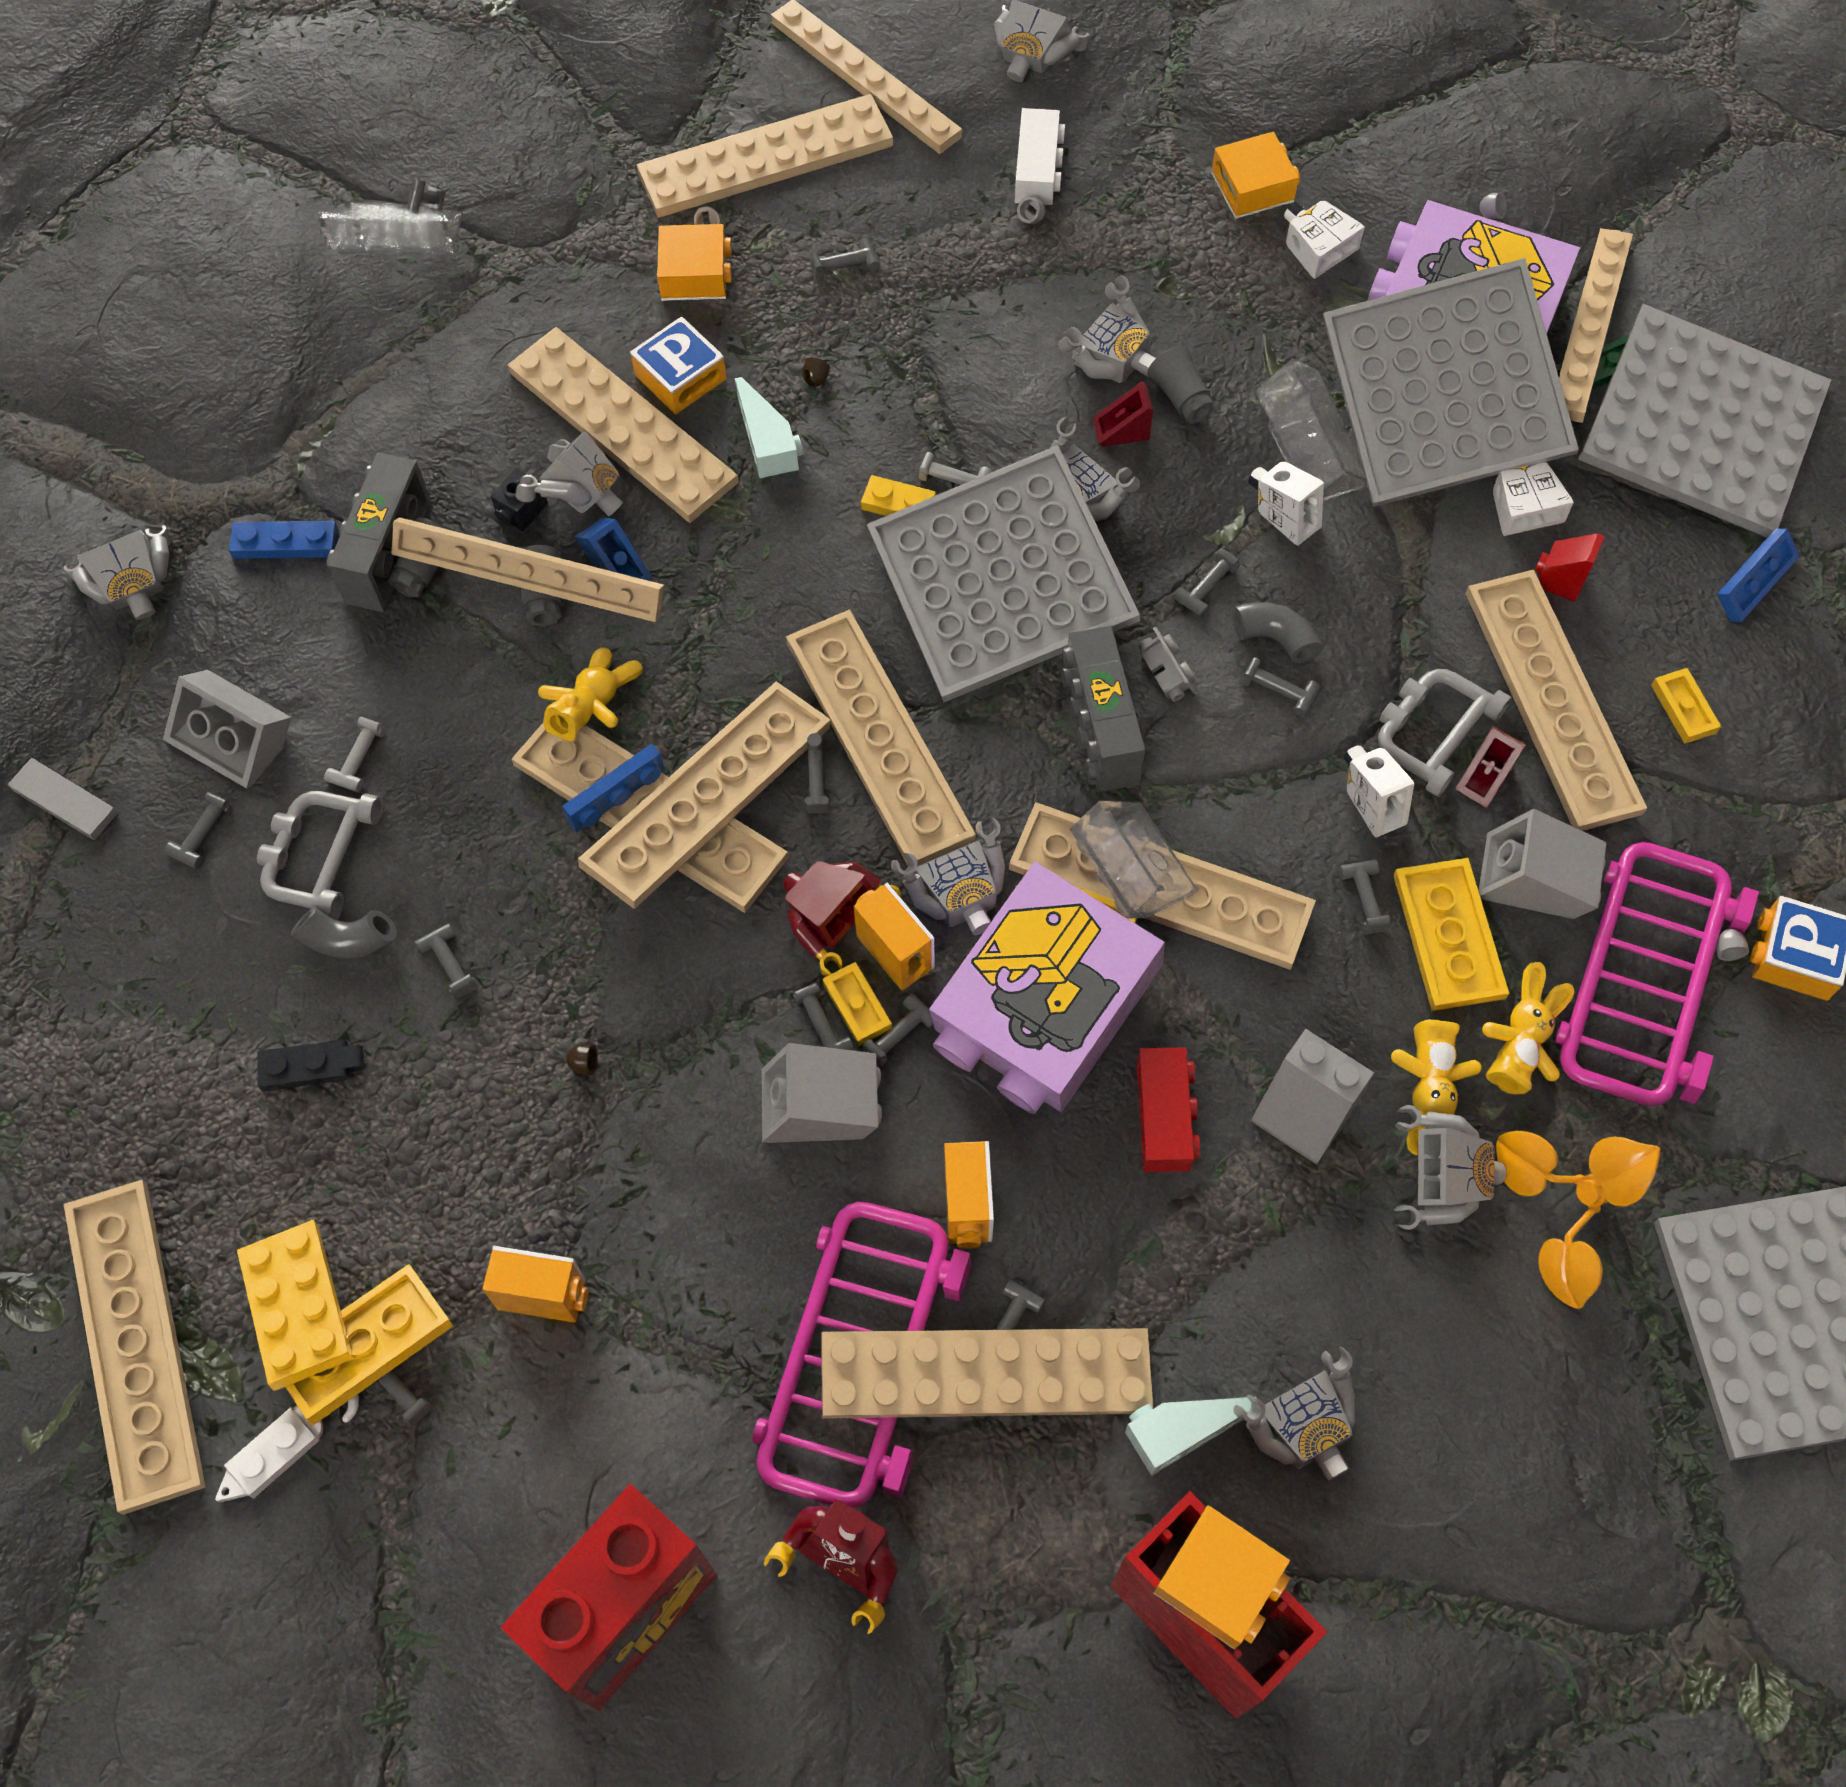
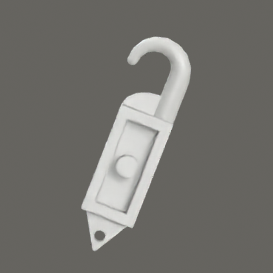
[215,1394,359,1502]

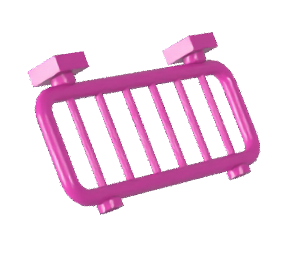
[1555,842,1759,1106]
[752,1201,972,1508]

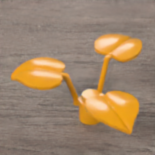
[1496,1131,1660,1309]

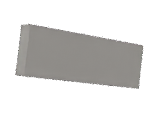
[7,758,118,841]

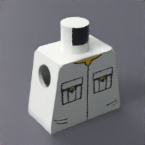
[1284,201,1365,279]
[1248,462,1324,546]
[1493,462,1574,536]
[1344,746,1414,838]

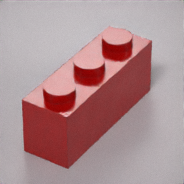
[1137,1048,1200,1172]

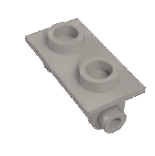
[1139,627,1198,702]

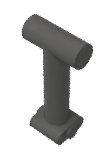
[406,178,446,214]
[810,238,880,281]
[1173,548,1240,617]
[1241,658,1320,717]
[805,733,829,813]
[164,792,233,869]
[1339,859,1391,935]
[415,923,477,1000]
[793,983,854,1051]
[862,993,934,1068]
[996,1280,1045,1330]
[378,1370,432,1426]

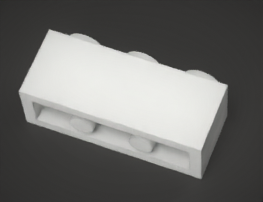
[1015,108,1065,205]

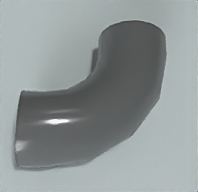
[1232,602,1324,663]
[290,907,397,959]

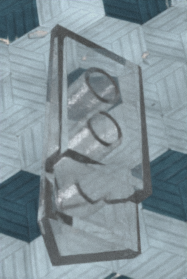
[318,199,463,253]
[1256,358,1367,500]

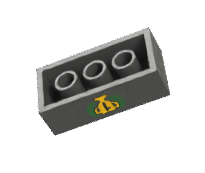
[327,452,431,612]
[1061,626,1145,792]

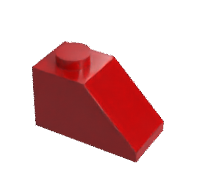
[1535,534,1605,602]

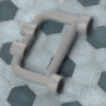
[1378,669,1512,797]
[257,791,383,920]

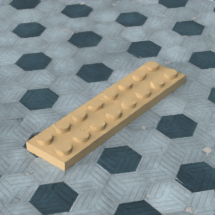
[637,94,893,218]
[507,327,739,523]
[1465,569,1647,831]
[786,610,976,867]
[578,681,831,909]
[512,723,789,913]
[1009,802,1316,970]
[64,1180,206,1515]
[821,1328,1153,1418]

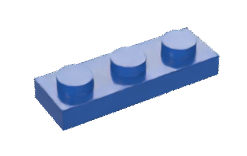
[229,521,339,559]
[1717,529,1800,622]
[562,743,665,833]

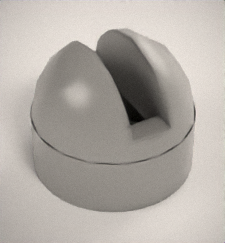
[1479,192,1507,220]
[1017,197,1046,224]
[694,207,720,225]
[1716,929,1749,961]

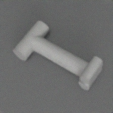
[919,452,993,485]
[324,717,385,793]

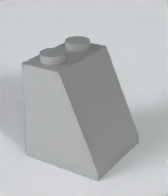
[1478,809,1607,919]
[1251,1029,1374,1165]
[762,1043,882,1143]

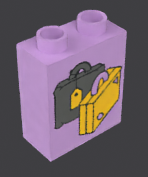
[1367,200,1580,334]
[929,861,1165,1114]

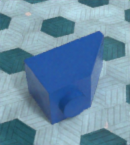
[575,518,652,581]

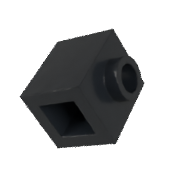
[490,468,548,531]

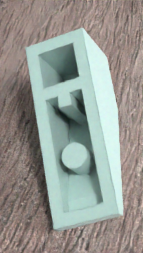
[735,377,803,478]
[1125,1397,1257,1476]

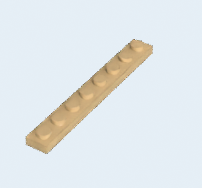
[771,0,962,154]
[1559,228,1633,423]
[391,517,664,622]

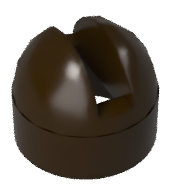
[802,357,830,386]
[566,1044,598,1075]

